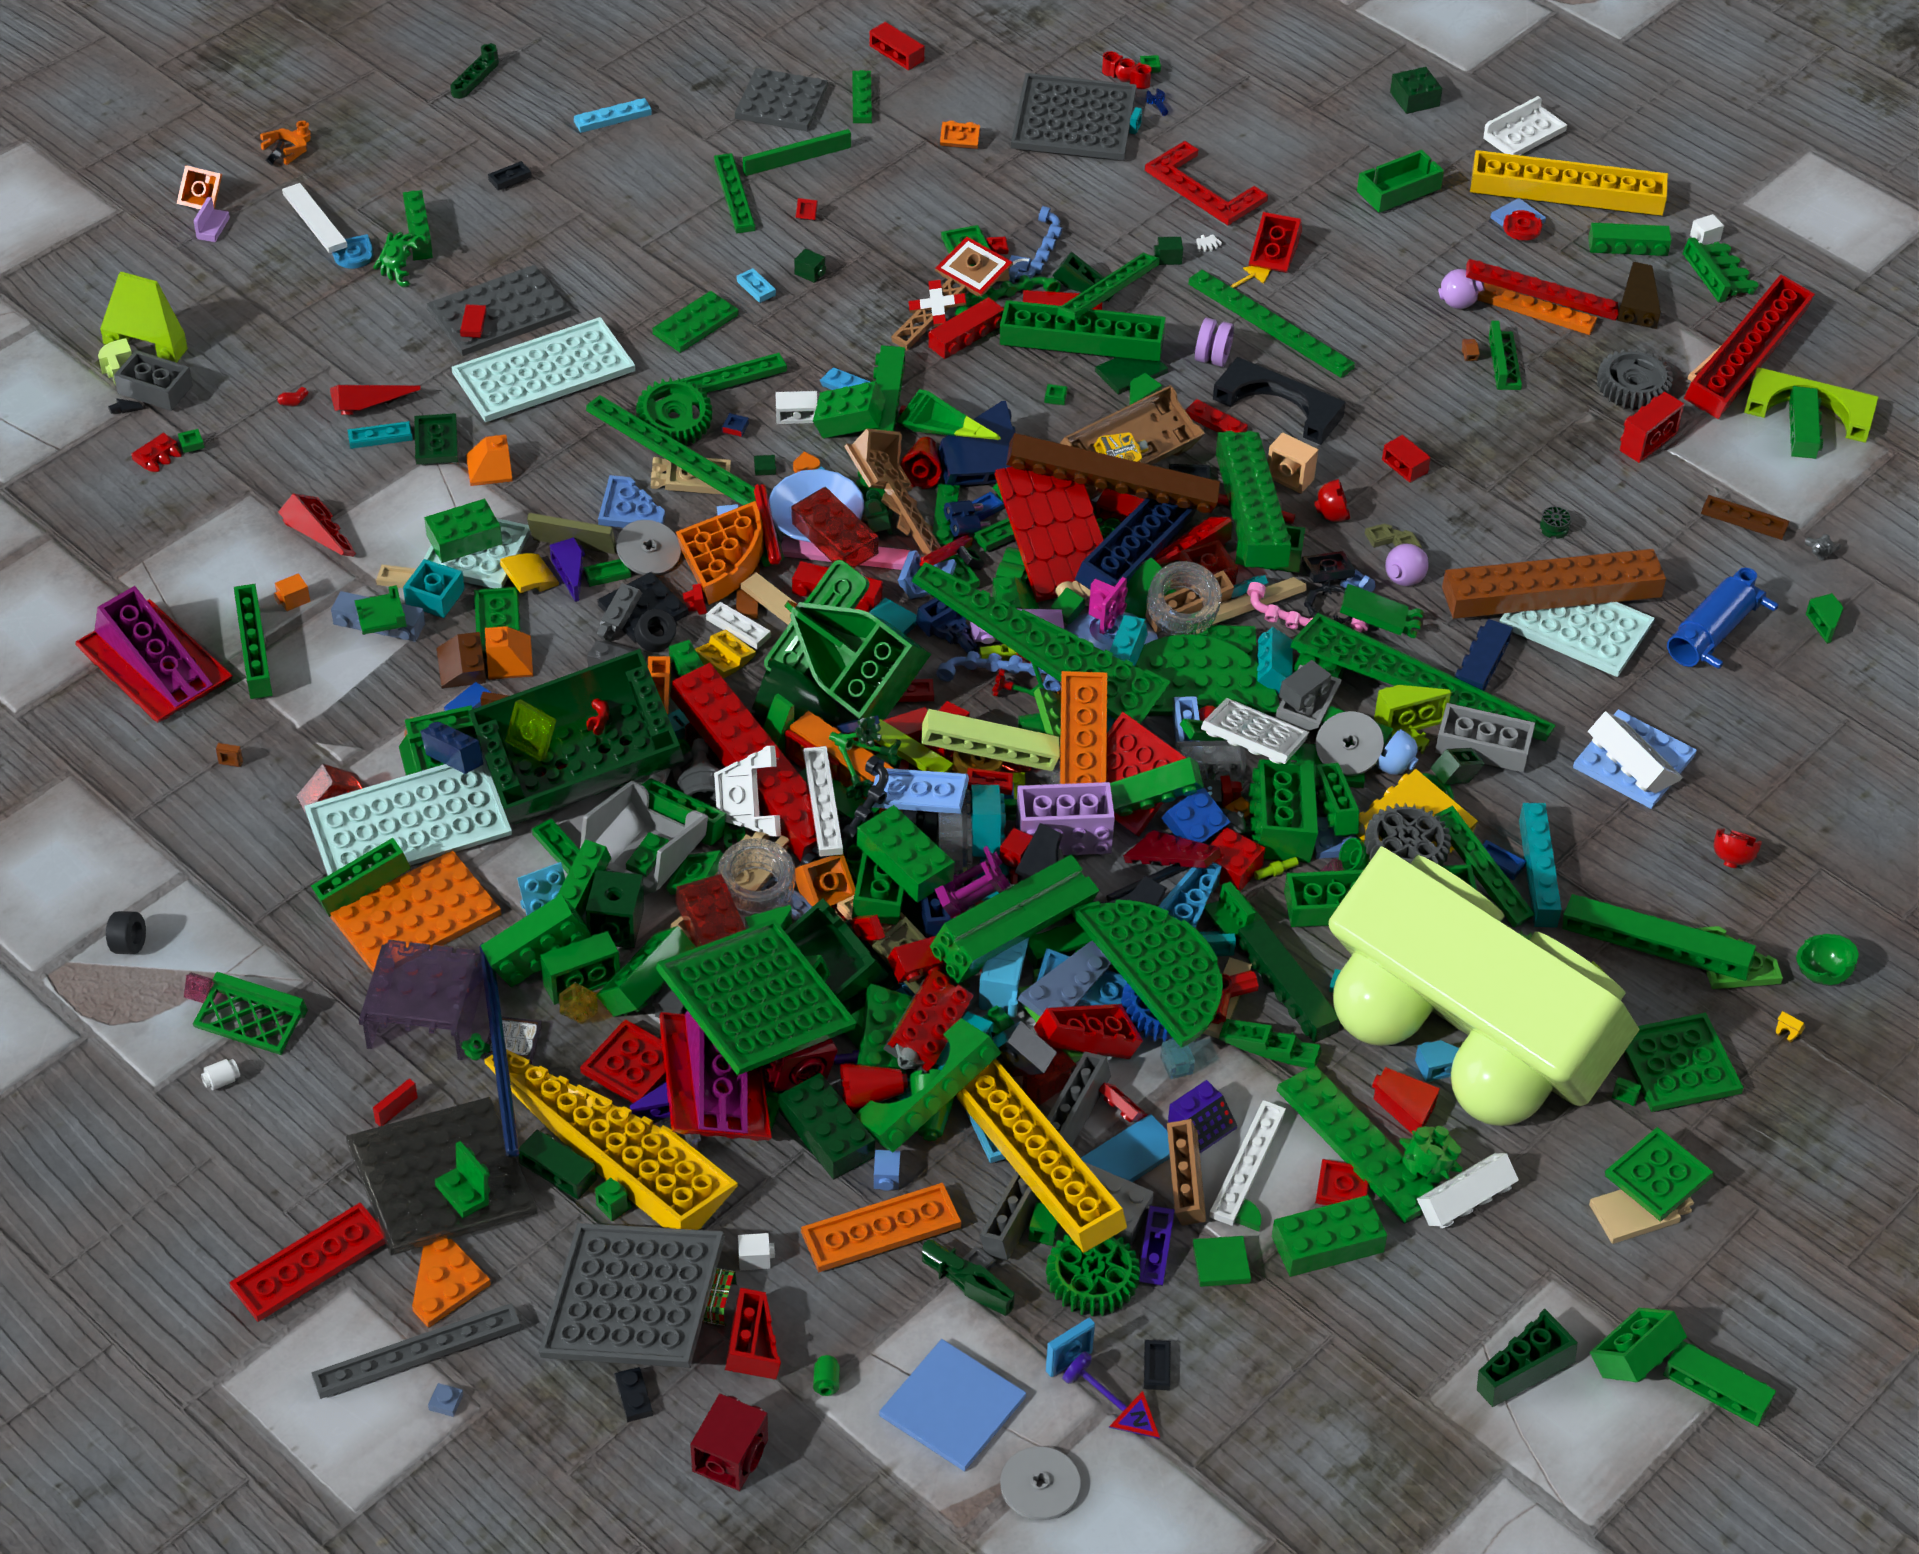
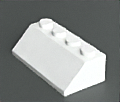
[1588,711,1683,793]

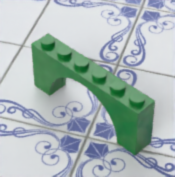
[855,1018,1001,1153]

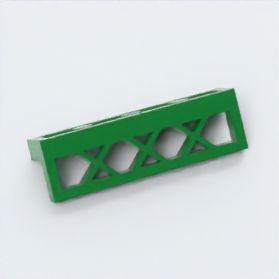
[1488,321,1522,390]

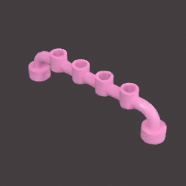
[1247,582,1369,633]

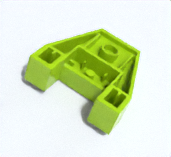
[100,272,188,363]

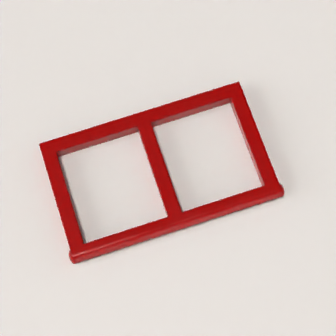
[785,729,840,781]

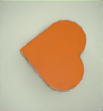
[793,451,820,473]

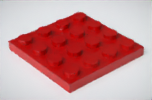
[1106,712,1186,837]

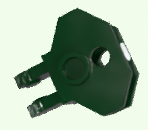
[863,489,895,539]

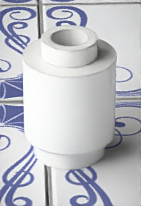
[201,1059,240,1090]

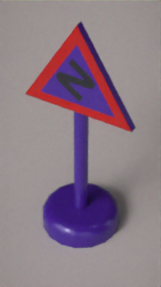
[1062,1351,1160,1439]

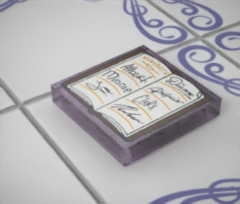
[483,1016,542,1065]

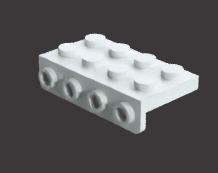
[1483,96,1567,155]

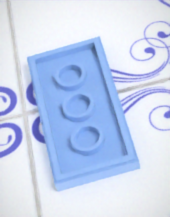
[873,768,969,814]

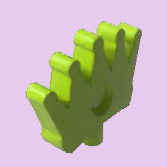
[1406,729,1430,754]

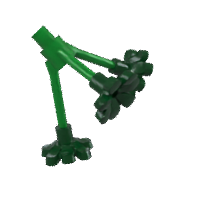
[829,716,901,801]

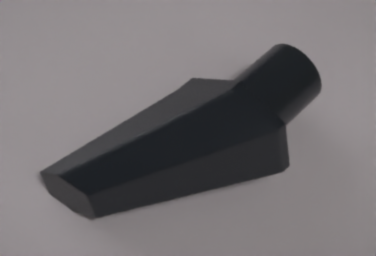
[108,398,144,414]

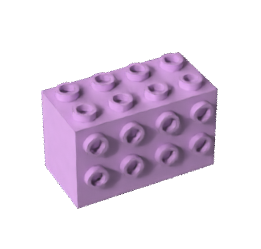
[1016,782,1115,855]

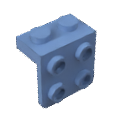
[898,550,957,599]

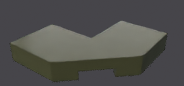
[1365,523,1422,549]

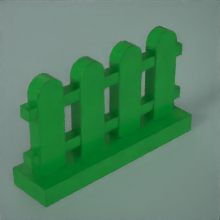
[1682,237,1759,302]

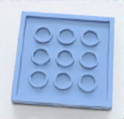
[1573,709,1697,809]

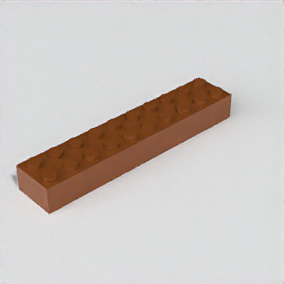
[1442,549,1666,619]

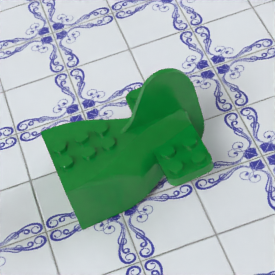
[764,560,932,720]

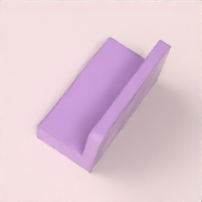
[194,197,230,242]

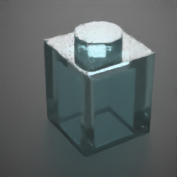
[1160,1039,1195,1080]

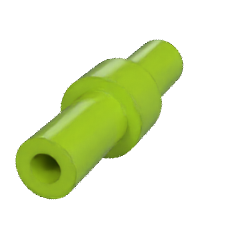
[1254,857,1299,880]

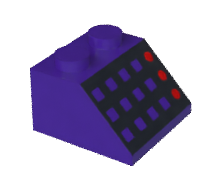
[1168,1080,1237,1153]

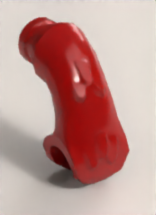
[587,698,609,736]

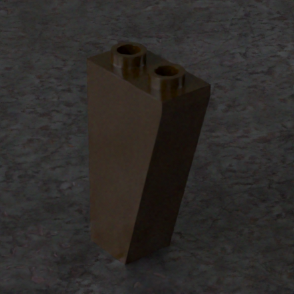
[1617,262,1661,329]

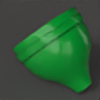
[1339,838,1370,870]

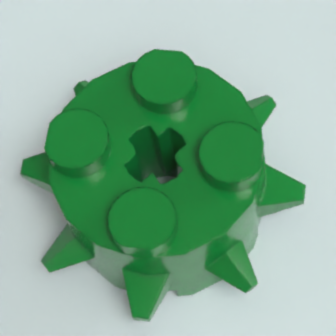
[1399,1125,1463,1183]

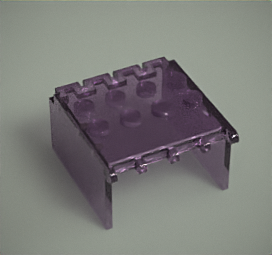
[359,940,484,1060]

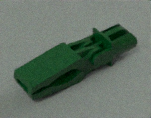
[922,1239,1015,1316]

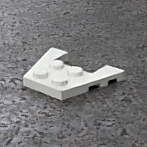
[714,746,781,836]

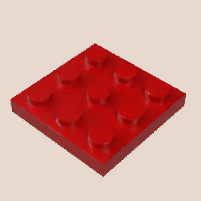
[580,1019,666,1103]

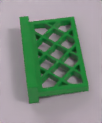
[193,972,308,1055]

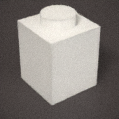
[1690,214,1724,245]
[738,1233,775,1271]

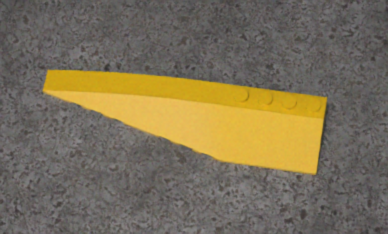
[485,1049,738,1230]

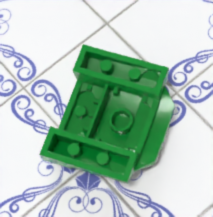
[399,705,490,776]

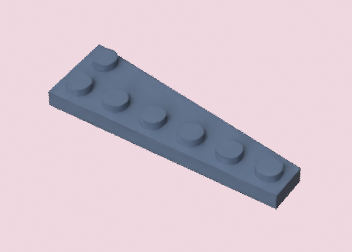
[1018,940,1112,1017]

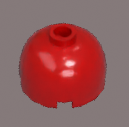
[1314,479,1351,522]
[1714,828,1762,868]

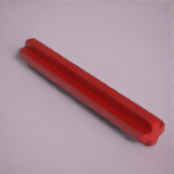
[919,535,973,566]

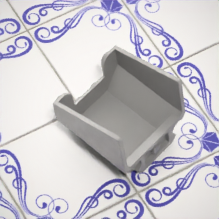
[580,781,708,896]

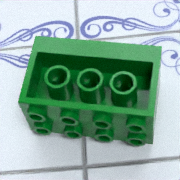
[1249,759,1318,863]

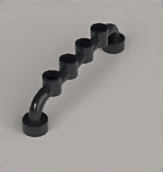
[801,755,889,866]

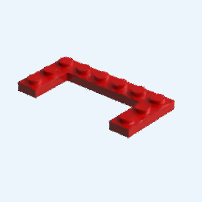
[1145,141,1268,226]

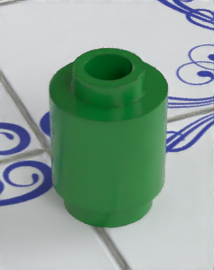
[813,1355,840,1396]

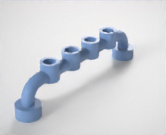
[1008,206,1062,283]
[936,651,1061,692]

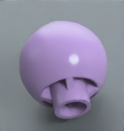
[1438,269,1485,309]
[1385,544,1428,587]

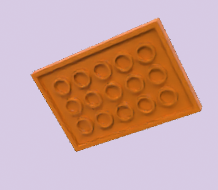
[330,851,502,979]

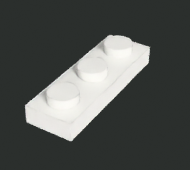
[706,602,771,649]

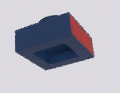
[722,413,749,437]

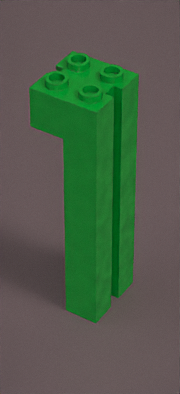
[930,854,1100,984]

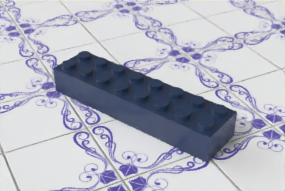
[1075,498,1196,589]

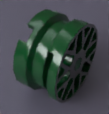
[1539,506,1571,539]

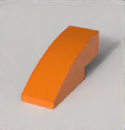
[648,656,671,715]

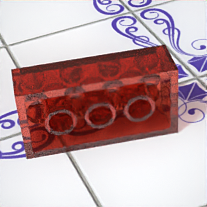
[791,486,879,568]
[676,874,746,948]

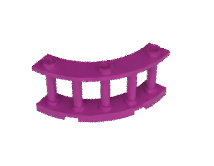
[935,846,1010,918]

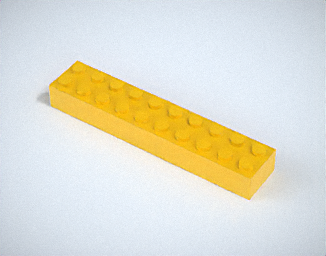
[1470,150,1668,216]
[956,1059,1127,1253]

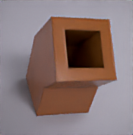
[1462,339,1480,361]

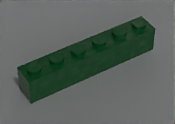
[1236,919,1340,1043]

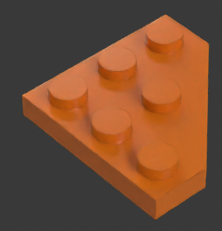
[412,1231,491,1328]

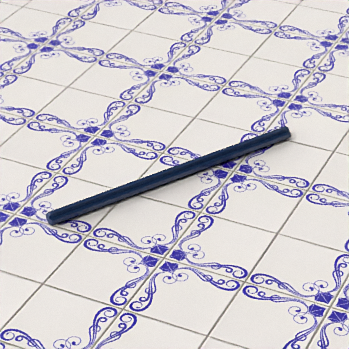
[479,943,520,1158]

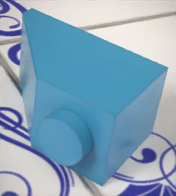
[1415,1040,1459,1082]

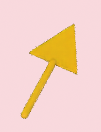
[1230,266,1271,288]

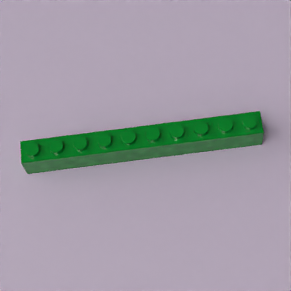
[856,345,905,501]

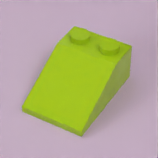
[1374,685,1451,737]

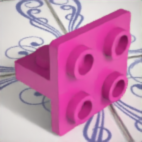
[1089,577,1128,635]

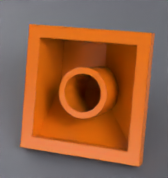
[177,165,222,209]
[466,435,512,486]
[485,627,533,679]
[792,854,855,907]

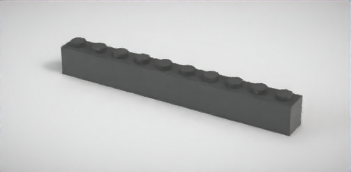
[980,1052,1111,1260]

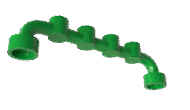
[955,275,1061,316]

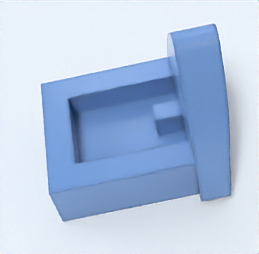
[1340,570,1375,592]

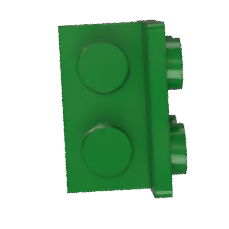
[1203,882,1266,937]

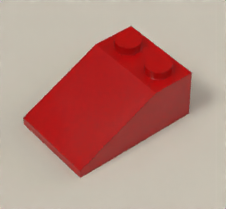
[1249,212,1302,273]

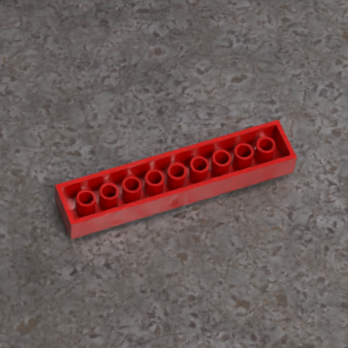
[1683,274,1815,419]
[670,663,818,862]

